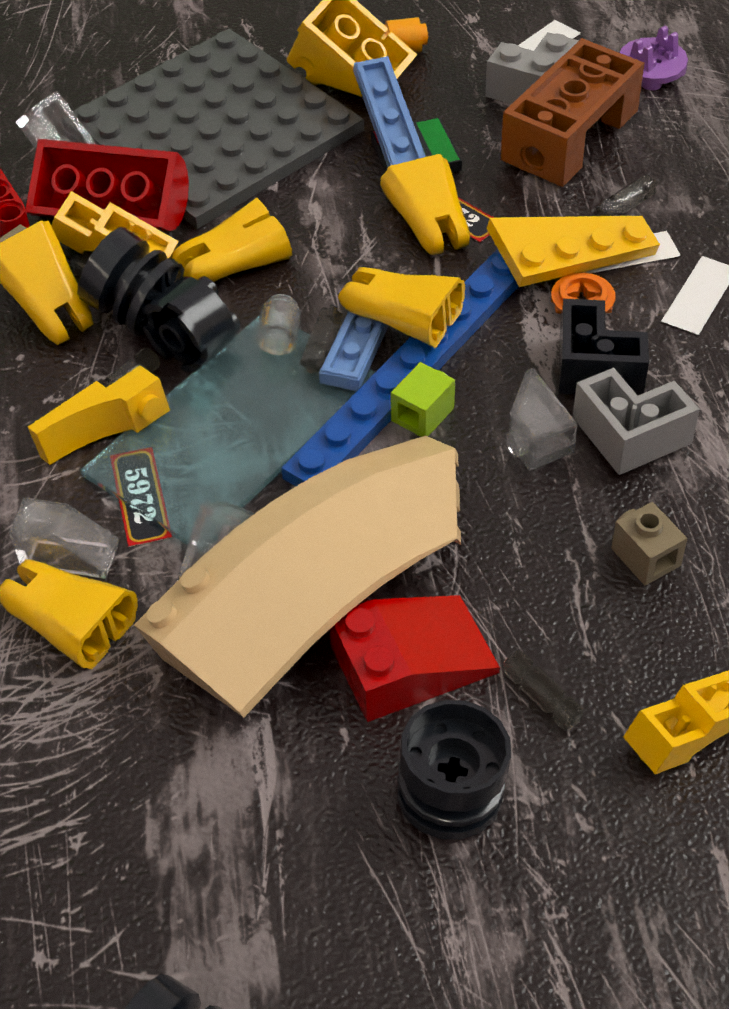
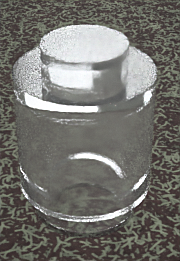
[256,294,301,355]

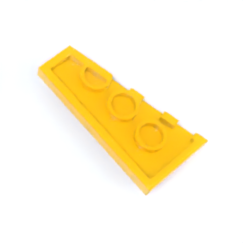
[487,216,660,287]

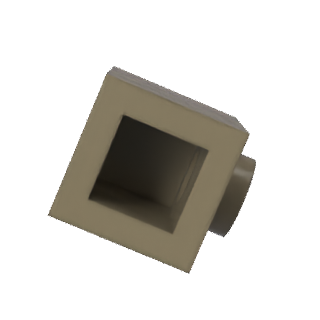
[611,501,687,586]

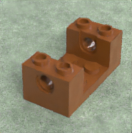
[500,38,645,187]

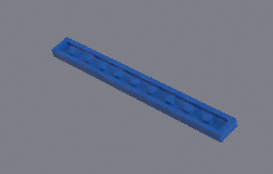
[281,249,519,486]

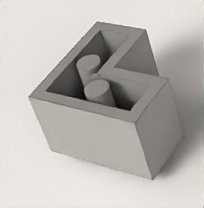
[485,32,579,104]
[573,368,700,475]

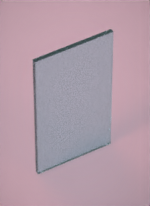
[80,310,375,551]

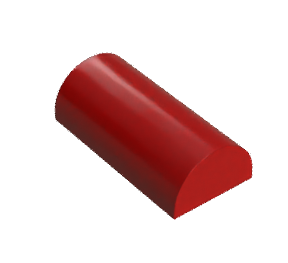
[25,139,189,231]

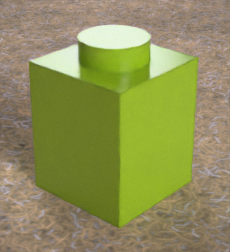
[391,362,455,437]

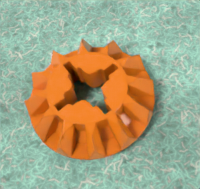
[551,273,616,314]

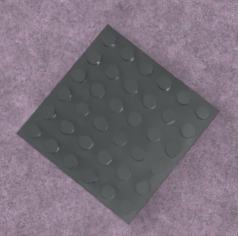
[65,29,364,229]

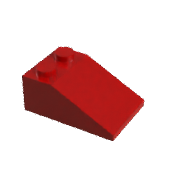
[330,595,500,722]

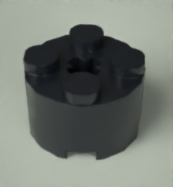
[141,276,240,373]

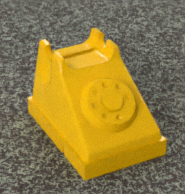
[287,0,417,97]

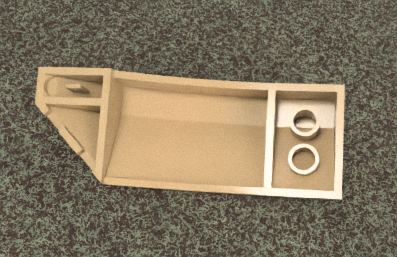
[134,436,461,718]

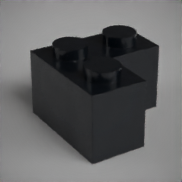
[558,298,649,395]

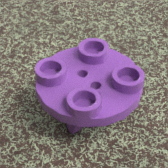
[620,26,688,90]

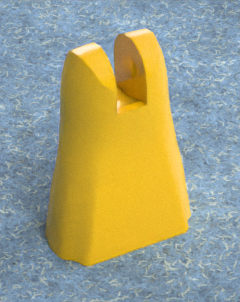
[380,154,470,255]
[171,197,292,282]
[0,221,93,345]
[338,267,465,348]
[0,559,138,669]

